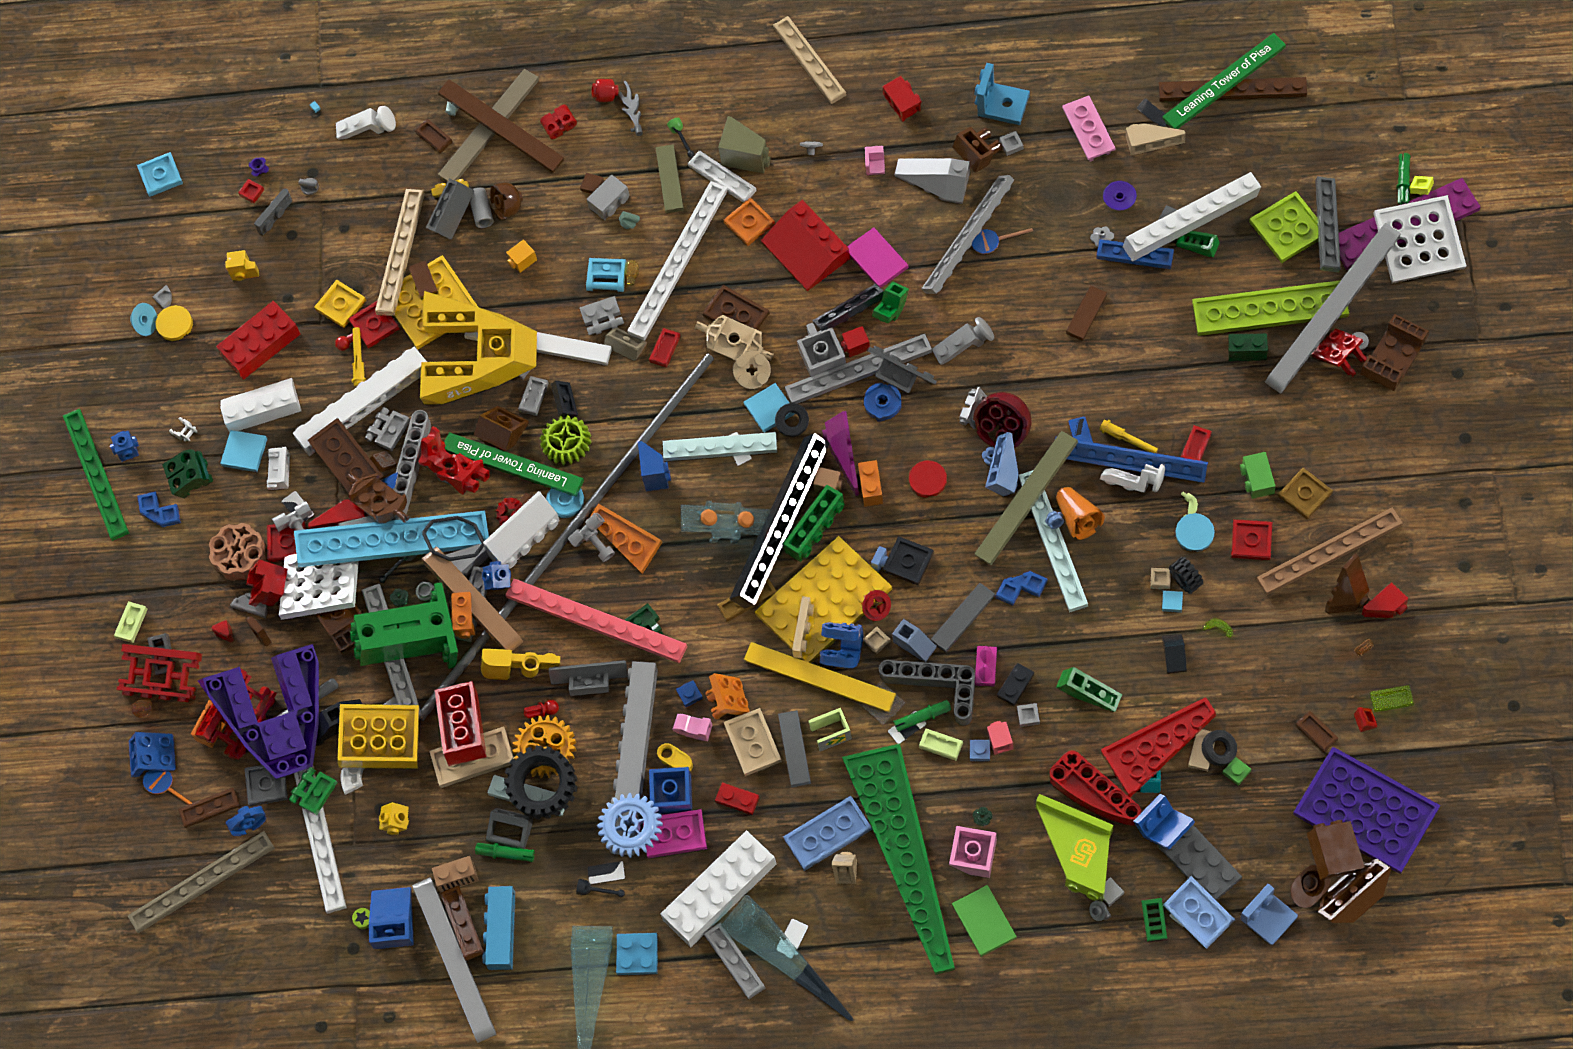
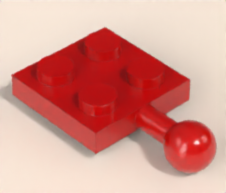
[335,300,399,351]

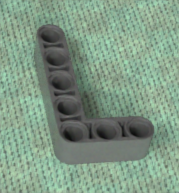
[879,660,975,726]

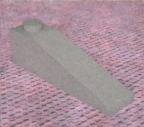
[894,158,970,204]

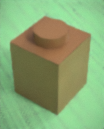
[813,467,844,493]

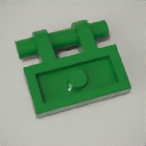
[289,767,337,816]

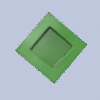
[1223,757,1251,786]

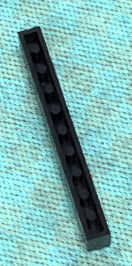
[729,433,830,609]

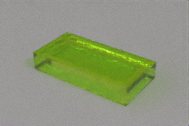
[1370,685,1414,713]

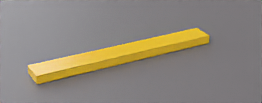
[744,642,896,713]

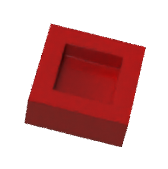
[238,179,264,204]

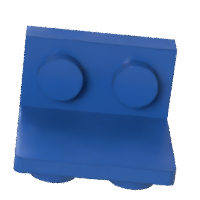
[129,732,176,777]
[1133,794,1195,849]

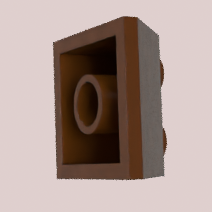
[474,406,529,451]

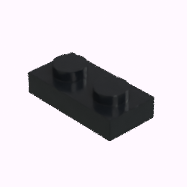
[551,380,578,418]
[997,663,1034,706]

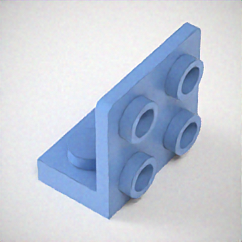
[1240,884,1298,945]

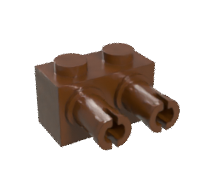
[952,127,1003,173]

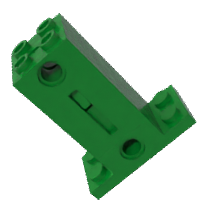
[350,583,458,669]

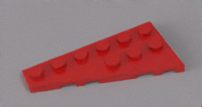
[1101,697,1216,798]

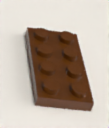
[307,418,384,494]

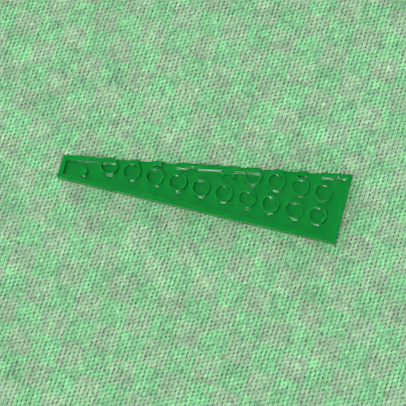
[842,743,955,975]

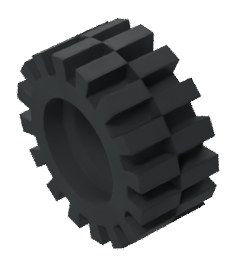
[1169,557,1204,594]

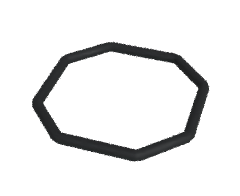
[422,516,484,561]

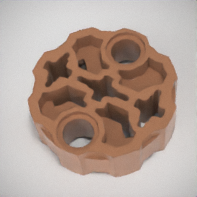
[209,523,267,581]

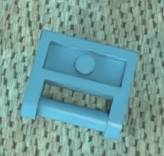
[586,258,627,292]

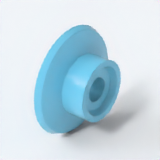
[130,303,157,336]

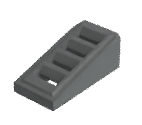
[147,633,175,675]

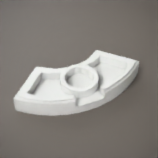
[341,768,364,795]

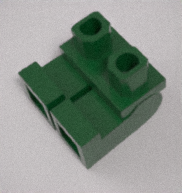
[162,449,213,499]

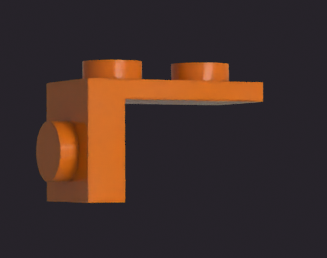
[451,592,475,639]

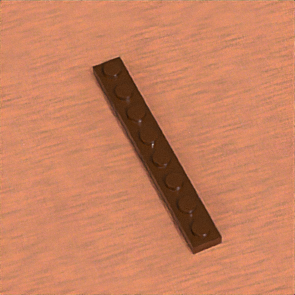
[1159,77,1307,102]

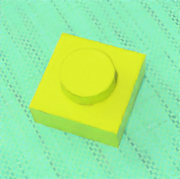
[1409,176,1434,195]

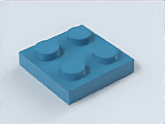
[616,933,658,975]

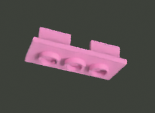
[1062,96,1115,161]

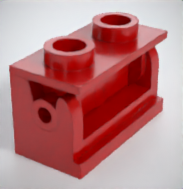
[882,76,922,122]

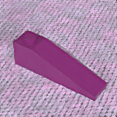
[822,411,859,496]

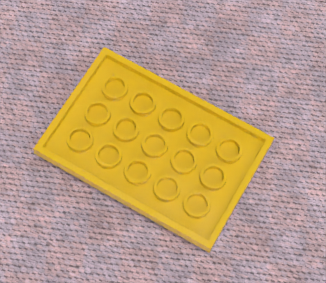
[755,536,892,663]

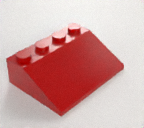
[761,199,850,291]

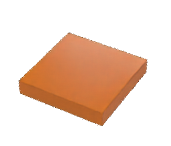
[723,198,775,246]

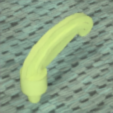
[1181,492,1198,517]

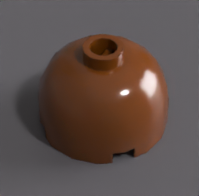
[490,182,523,220]

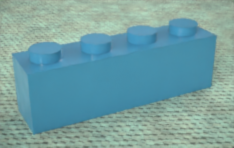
[482,886,515,970]

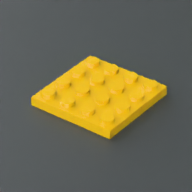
[394,255,478,350]

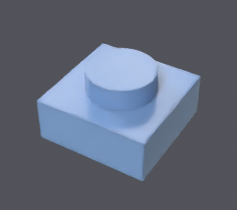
[871,546,888,572]
[970,740,990,761]

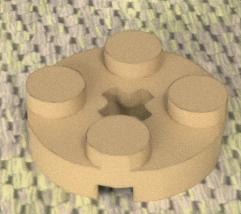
[733,351,771,389]

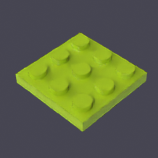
[1249,191,1319,263]

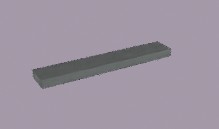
[1315,176,1341,272]

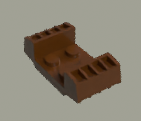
[1360,314,1429,391]
[315,577,362,654]

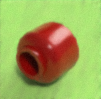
[591,79,618,102]

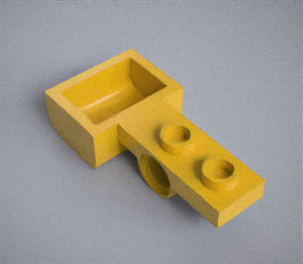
[481,649,560,680]

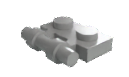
[580,296,624,335]
[364,407,410,451]

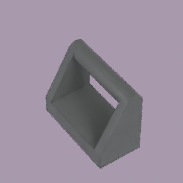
[486,808,534,849]

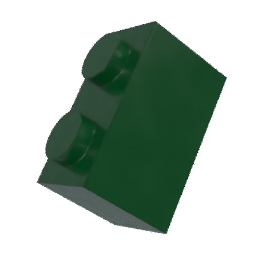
[1228,333,1268,361]

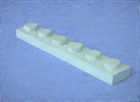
[663,432,777,461]

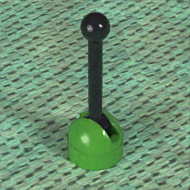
[667,118,695,158]

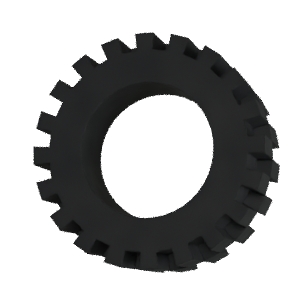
[504,746,578,819]

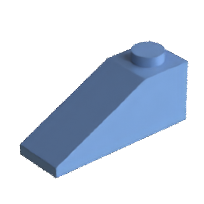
[985,432,1019,496]

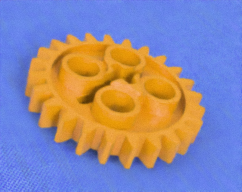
[513,715,576,778]

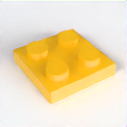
[314,280,367,328]

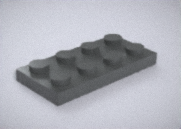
[1157,825,1242,901]

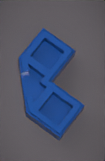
[137,491,181,527]
[995,571,1048,606]

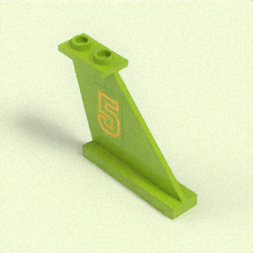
[1036,794,1113,901]

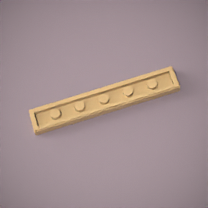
[773,16,846,104]

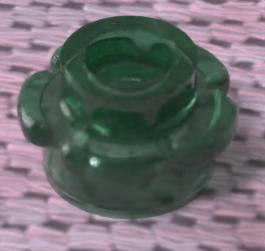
[390,588,409,607]
[973,807,992,826]

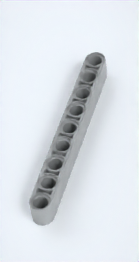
[412,877,497,1043]

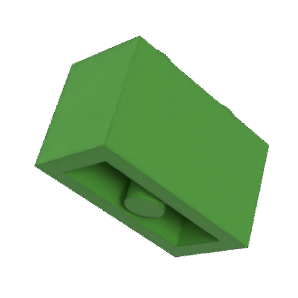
[1240,452,1275,499]

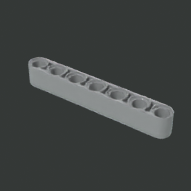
[390,410,431,521]

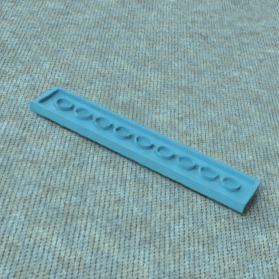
[294,511,489,567]

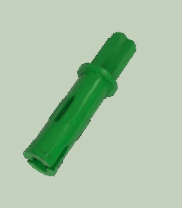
[1396,153,1411,205]
[893,700,951,732]
[475,843,535,862]

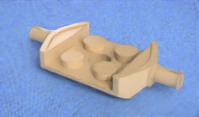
[695,315,774,361]

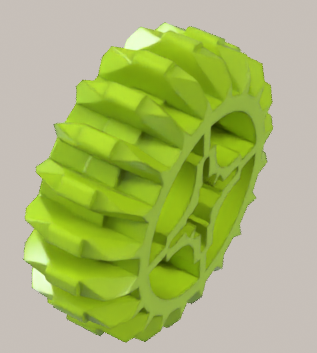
[540,415,591,465]

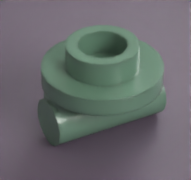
[619,211,640,229]

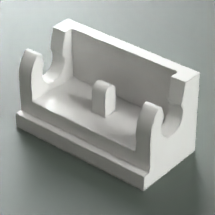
[267,447,290,490]

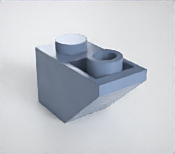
[892,619,936,663]

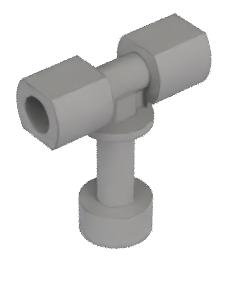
[272,501,312,531]
[568,513,615,562]

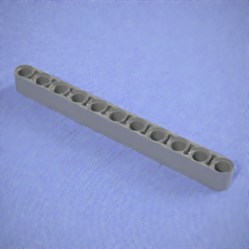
[1265,223,1401,394]

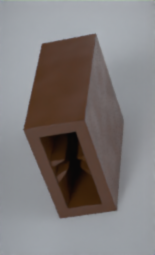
[1307,820,1365,880]

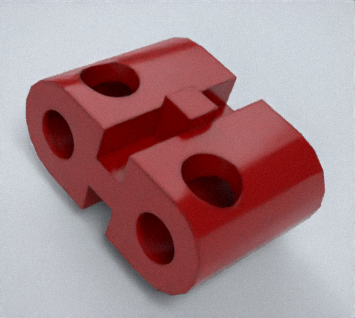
[540,104,577,139]

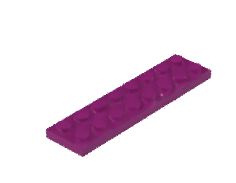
[1338,178,1481,270]

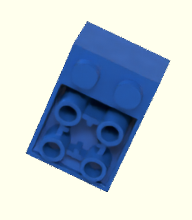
[369,887,414,949]

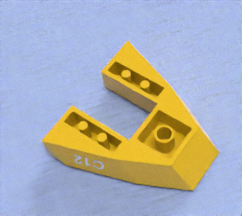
[420,291,537,404]

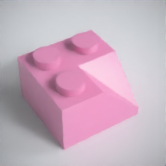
[949,826,997,878]

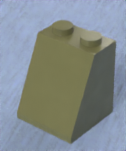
[718,116,770,174]

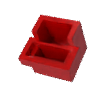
[246,559,288,607]

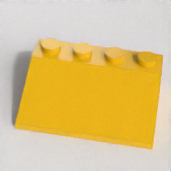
[338,704,419,768]

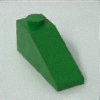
[1056,667,1122,712]

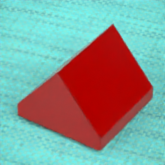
[211,620,233,643]
[1354,707,1377,732]

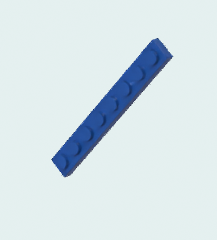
[1055,437,1208,482]

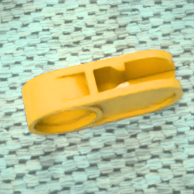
[657,743,693,771]

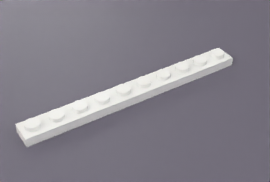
[628,181,728,341]

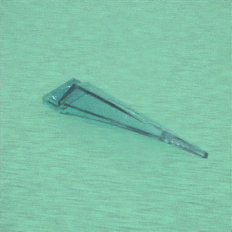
[570,926,613,1049]

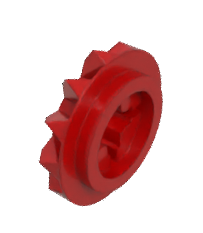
[495,498,523,525]
[861,590,891,621]

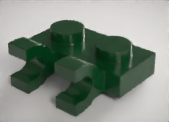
[625,603,664,651]

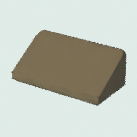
[604,328,647,361]

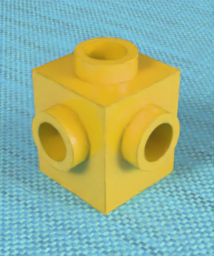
[379,802,409,835]

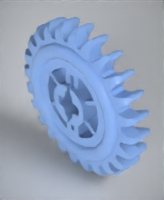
[597,793,663,858]

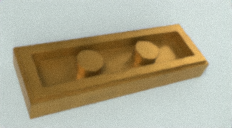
[717,578,777,622]

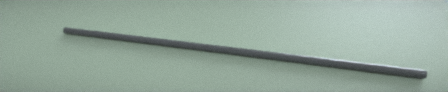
[420,353,714,721]

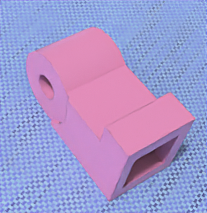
[673,714,712,742]

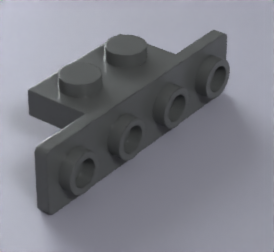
[867,346,937,393]
[549,660,628,696]

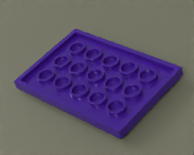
[1293,747,1440,874]

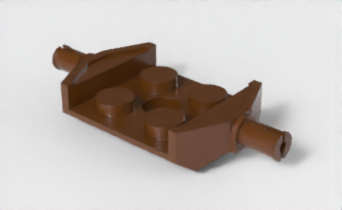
[347,473,409,523]

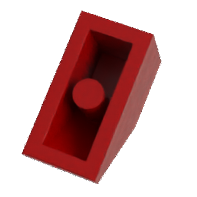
[1362,582,1408,618]

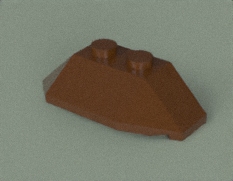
[1318,859,1391,923]

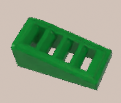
[1176,231,1219,257]
[1141,898,1167,941]

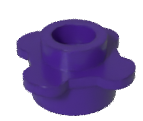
[249,157,269,177]

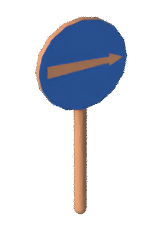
[972,228,1033,254]

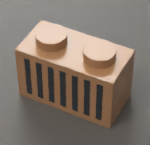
[432,856,479,893]

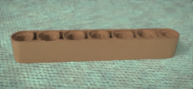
[421,547,523,651]

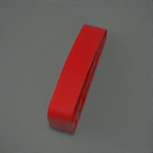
[1050,750,1141,826]

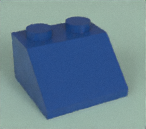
[638,441,671,491]

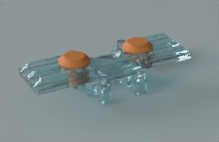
[681,500,770,544]

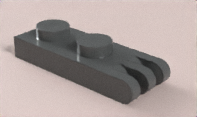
[254,188,292,236]

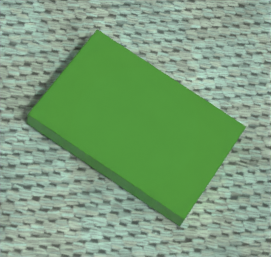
[952,885,1017,957]

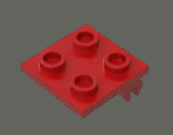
[1311,328,1367,377]

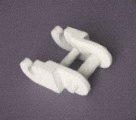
[169,417,197,442]

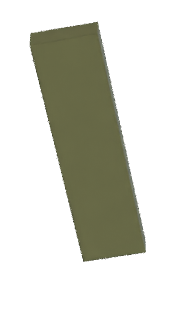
[656,145,684,213]

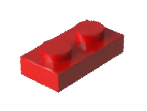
[715,782,760,815]

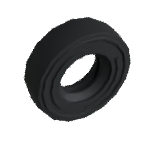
[775,403,809,437]
[1201,730,1237,766]

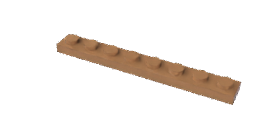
[1256,507,1403,596]

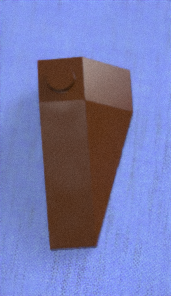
[1325,553,1369,614]

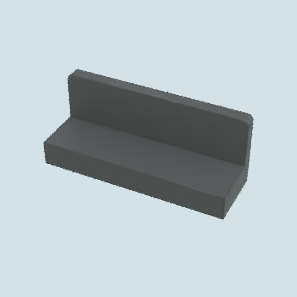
[426,178,474,239]

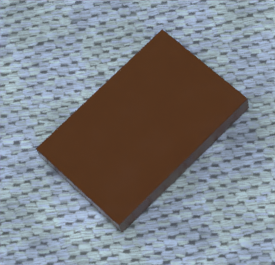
[702,285,770,330]

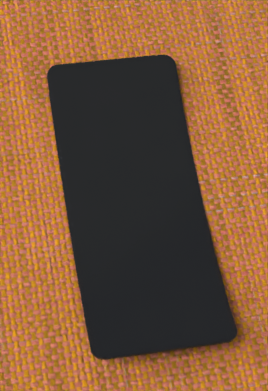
[1137,98,1167,127]

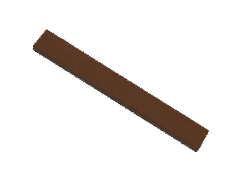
[438,79,564,173]

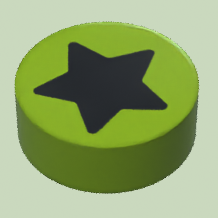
[352,908,370,929]

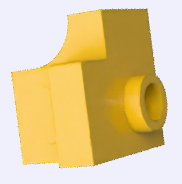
[225,250,259,281]

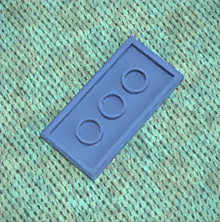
[783,796,872,871]

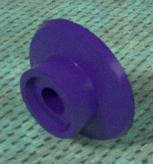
[1103,181,1137,210]

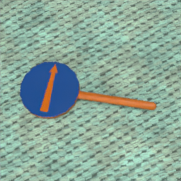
[143,770,192,805]

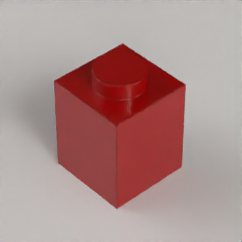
[840,326,870,358]

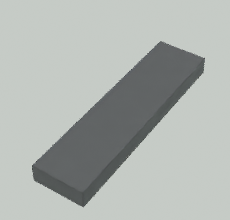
[931,583,995,653]

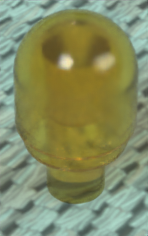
[624,260,639,286]

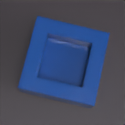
[676,680,703,708]

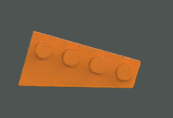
[590,503,662,574]

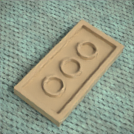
[429,727,514,788]

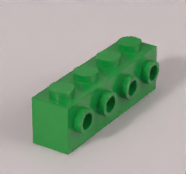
[783,485,845,562]

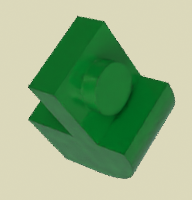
[872,282,909,323]

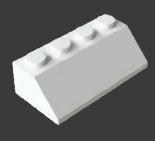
[221,378,301,432]
[483,491,560,569]

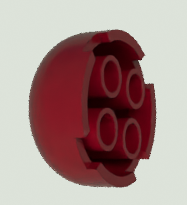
[973,392,1032,448]

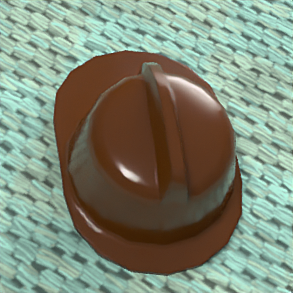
[1290,864,1331,908]

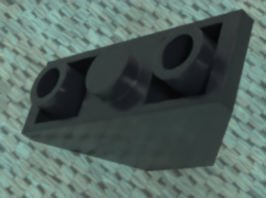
[316,699,362,744]

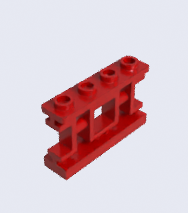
[116,644,202,703]
[195,668,277,760]

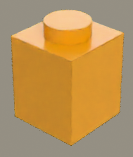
[506,239,537,273]

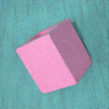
[865,146,885,175]

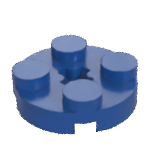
[864,383,902,421]
[226,806,266,836]

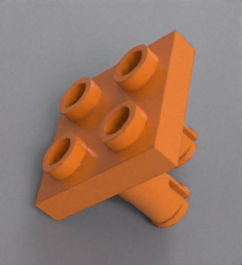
[706,673,750,719]

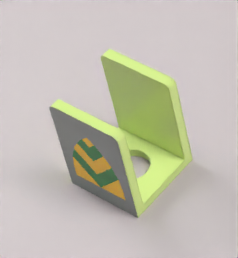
[809,708,852,751]

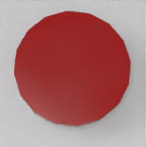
[909,461,947,498]

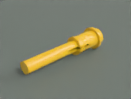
[352,327,366,386]
[1099,420,1158,453]

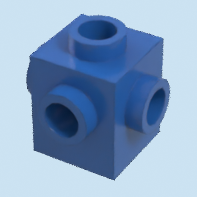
[110,430,139,462]
[482,561,511,590]

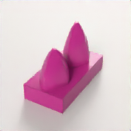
[975,646,997,686]

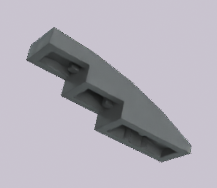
[778,710,811,787]

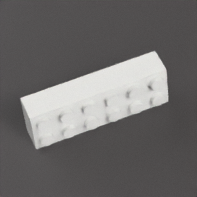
[661,830,776,947]

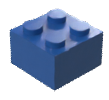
[649,767,692,814]

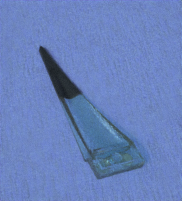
[721,895,853,1021]

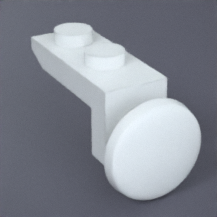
[336,106,396,140]
[1100,464,1165,492]

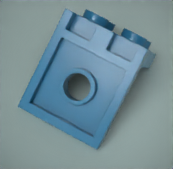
[974,63,1030,125]

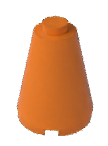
[1056,487,1105,540]

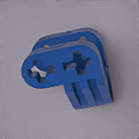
[819,622,863,668]

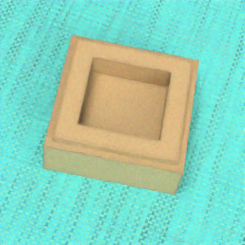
[1150,568,1171,589]
[863,627,891,654]

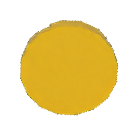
[156,305,193,341]

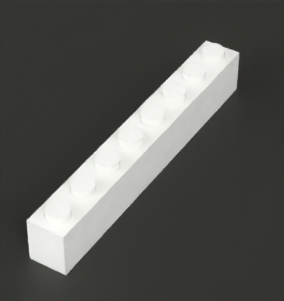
[1123,172,1261,261]
[293,347,427,456]

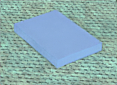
[1163,876,1235,949]

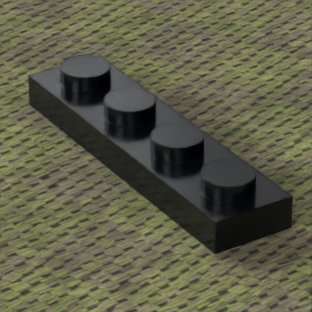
[812,284,884,331]

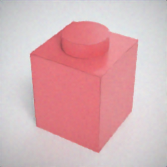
[987,721,1013,755]

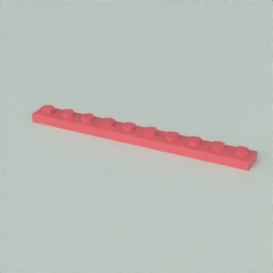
[506,579,687,663]

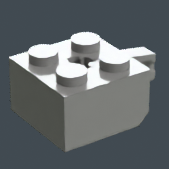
[797,323,846,377]

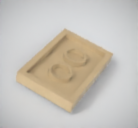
[724,708,782,776]

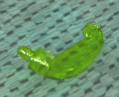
[1203,618,1233,638]

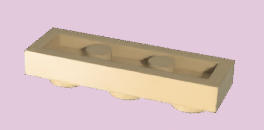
[792,596,814,658]

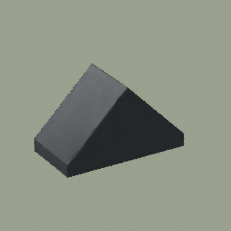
[1162,634,1187,674]

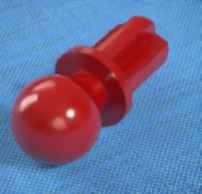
[524,700,559,719]

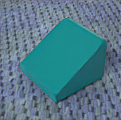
[1140,770,1161,793]

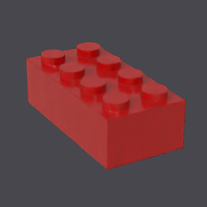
[216,300,300,380]
[435,681,487,766]

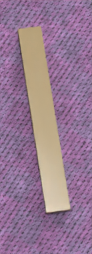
[375,189,425,316]

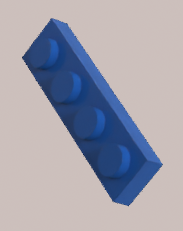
[1097,239,1174,269]

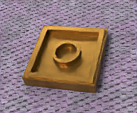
[1278,468,1333,520]

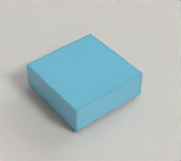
[1162,591,1183,612]

